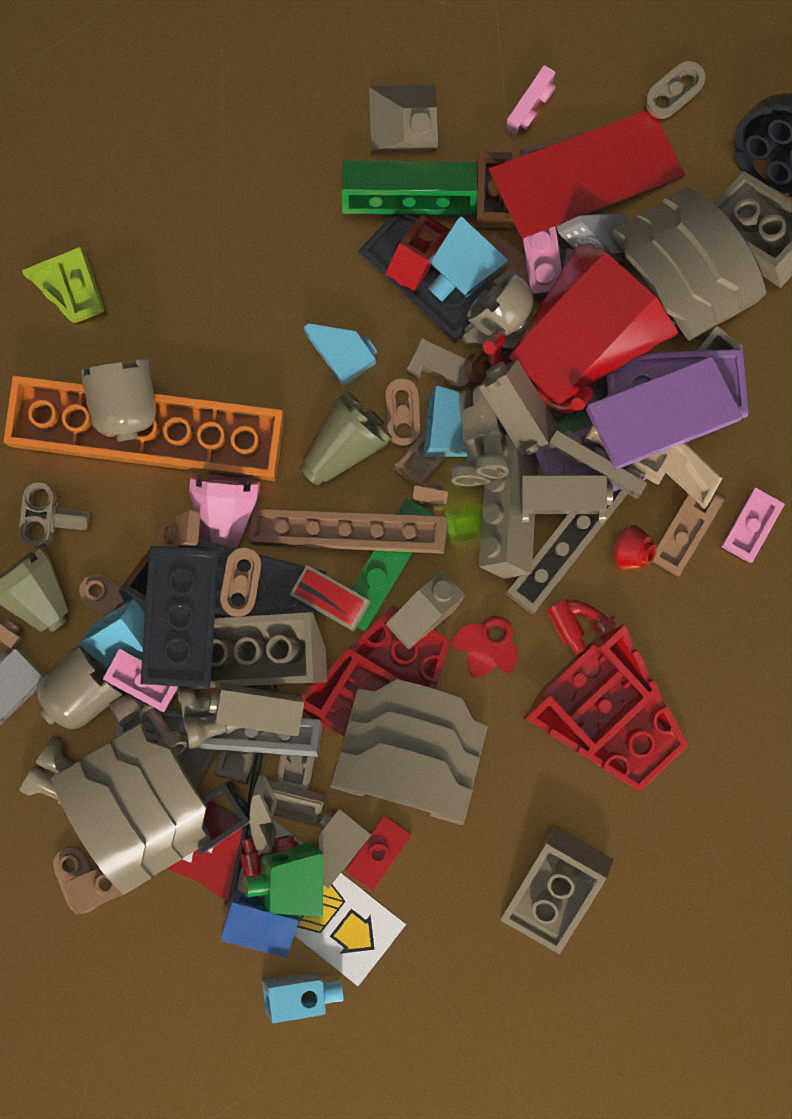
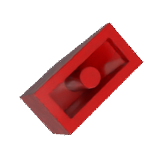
[385,214,451,291]

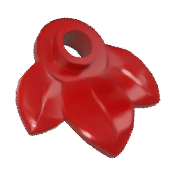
[451,616,518,678]

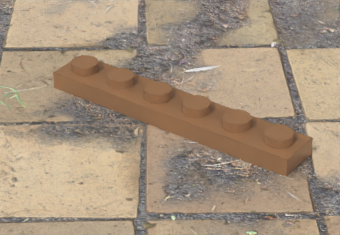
[248,509,448,554]

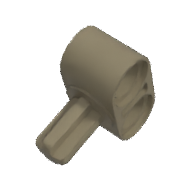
[19,482,89,548]

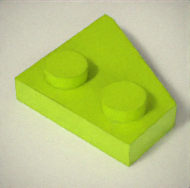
[22,247,105,323]

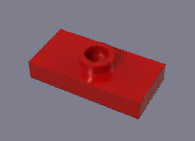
[345,815,412,891]

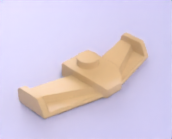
[583,425,723,509]

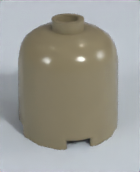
[80,359,156,442]
[36,644,123,729]

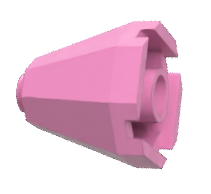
[189,475,261,549]

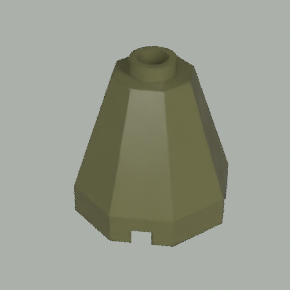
[0,546,69,632]

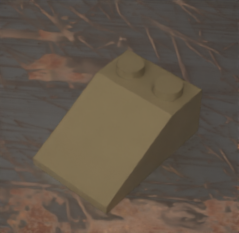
[713,171,792,288]
[501,825,614,955]

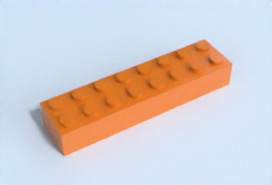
[3,376,285,481]

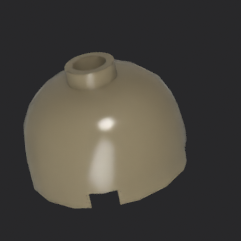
[467,269,534,336]

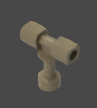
[109,690,187,756]

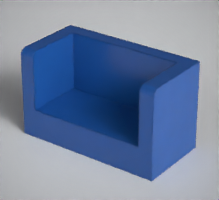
[221,890,299,958]

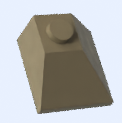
[369,84,438,154]

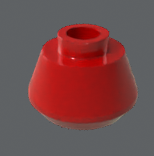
[613,525,657,569]

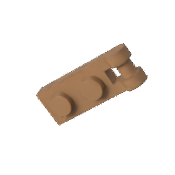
[652,491,726,577]

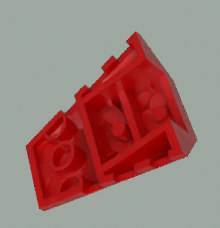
[508,243,678,405]
[301,605,451,739]
[524,624,689,792]

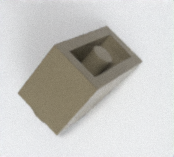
[386,570,465,650]
[318,808,371,889]

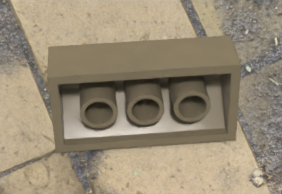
[191,612,327,689]

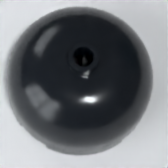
[734,93,792,197]

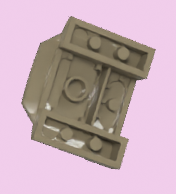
[610,187,766,341]
[330,679,488,825]
[51,723,213,894]

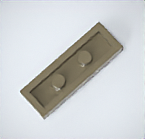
[548,430,647,499]

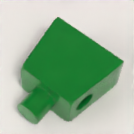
[243,843,324,916]

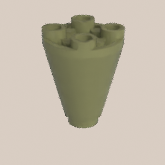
[300,391,392,486]

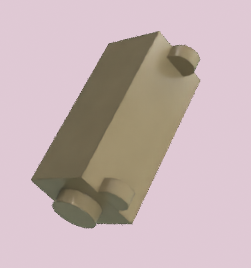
[479,360,560,455]
[521,476,613,523]
[209,683,304,736]

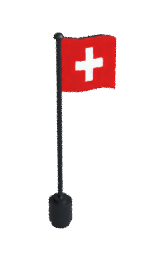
[166,685,277,908]

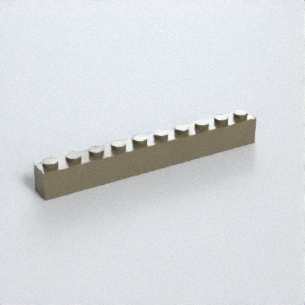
[505,325,743,614]

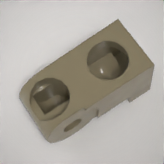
[407,339,470,390]

